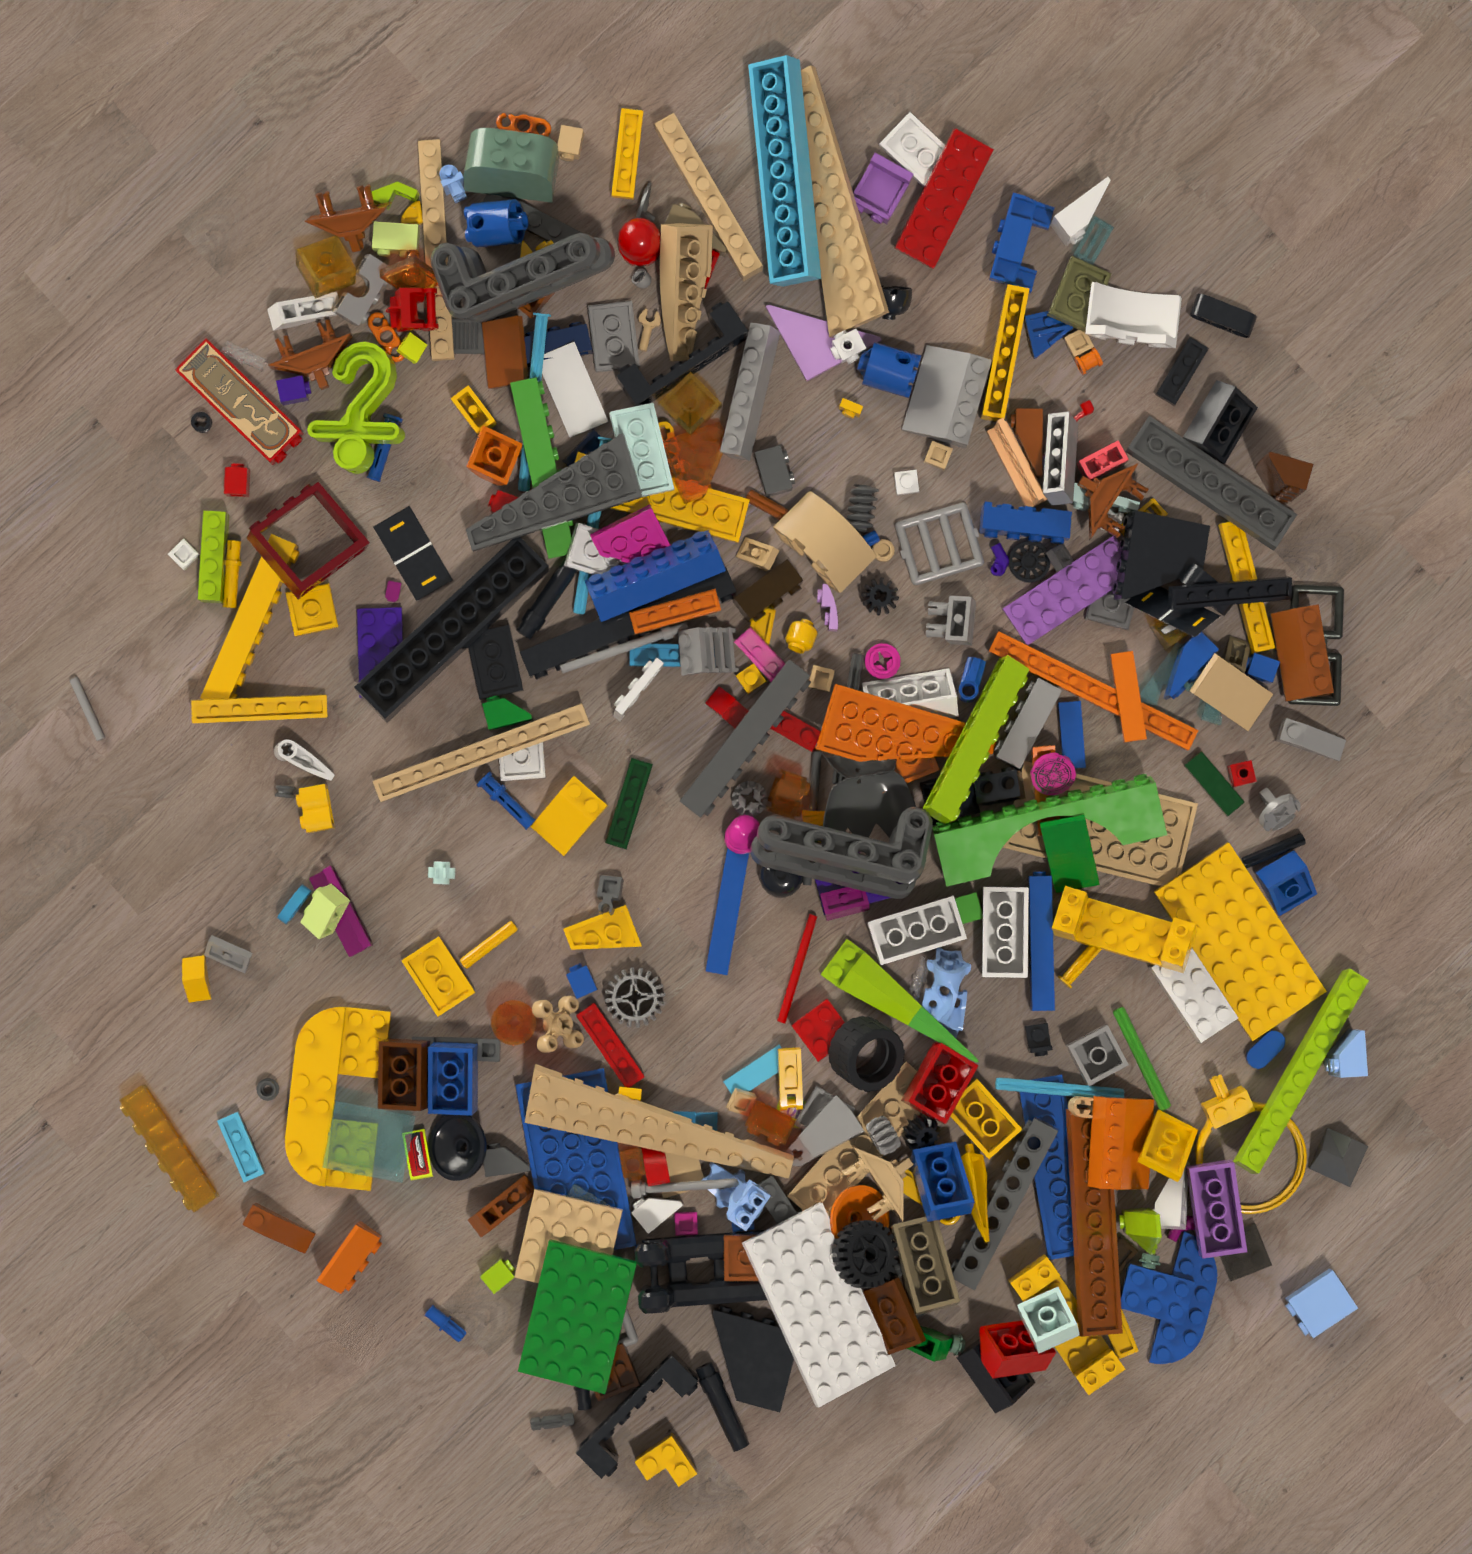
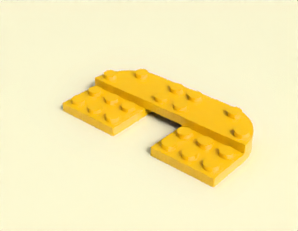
[285,1007,391,1191]

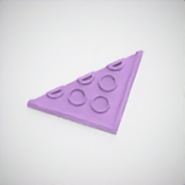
[766,305,882,382]

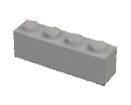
[1043,411,1078,505]
[994,678,1062,770]

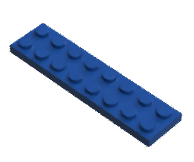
[1019,1074,1074,1260]

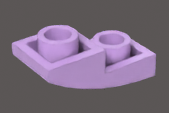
[817,584,838,632]

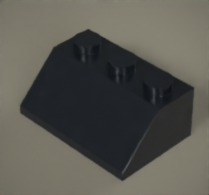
[1183,380,1258,464]
[956,1339,1036,1413]

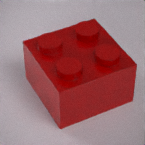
[791,999,845,1062]

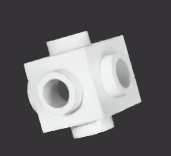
[830,329,866,364]

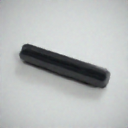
[1242,833,1306,868]

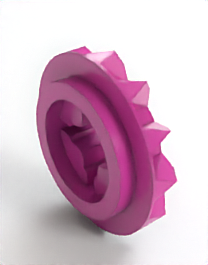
[865,643,901,679]

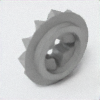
[732,781,767,817]

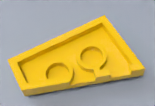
[563,905,642,950]

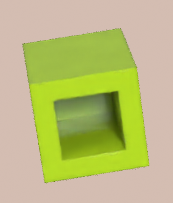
[480,1258,516,1294]

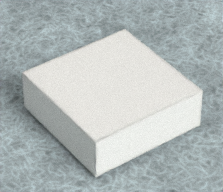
[168,539,200,571]

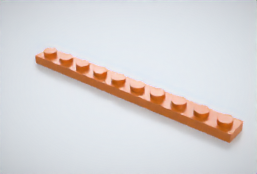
[988,631,1199,751]

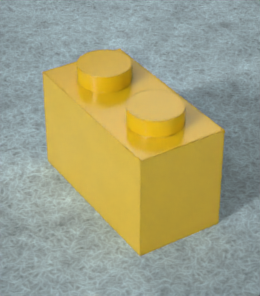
[450,385,497,436]

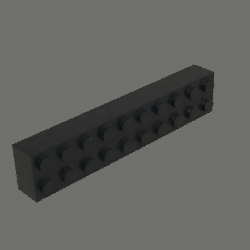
[354,537,549,723]

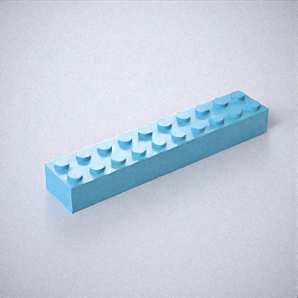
[748,55,821,287]

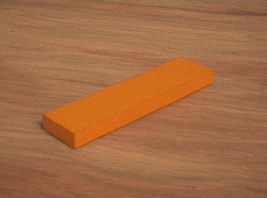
[629,589,721,635]
[1110,651,1147,743]

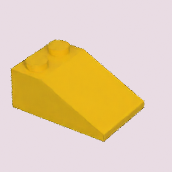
[531,776,608,856]

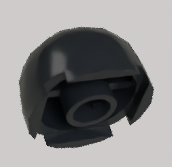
[881,285,912,320]
[759,866,803,898]

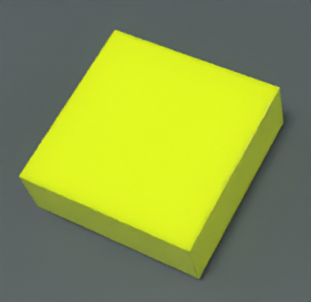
[397,332,427,364]

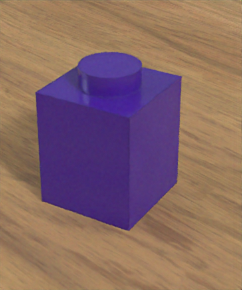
[276,375,312,406]

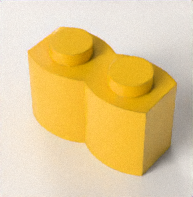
[296,784,335,833]

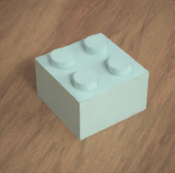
[1017,1287,1080,1354]

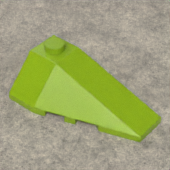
[1119,1207,1162,1255]

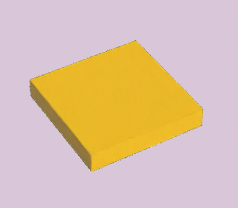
[286,583,339,637]

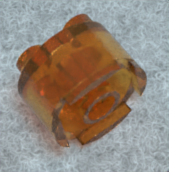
[766,768,811,819]
[491,1000,538,1045]

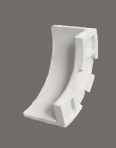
[1085,282,1182,348]

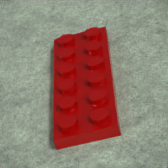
[894,128,994,269]

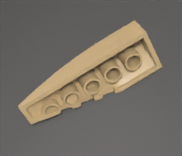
[660,223,713,361]

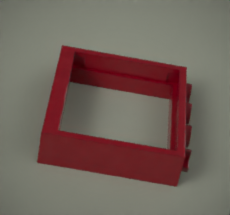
[247,482,370,599]

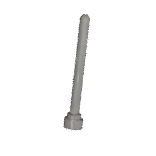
[631,1178,739,1199]

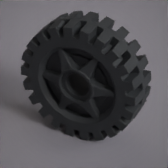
[832,1220,898,1288]

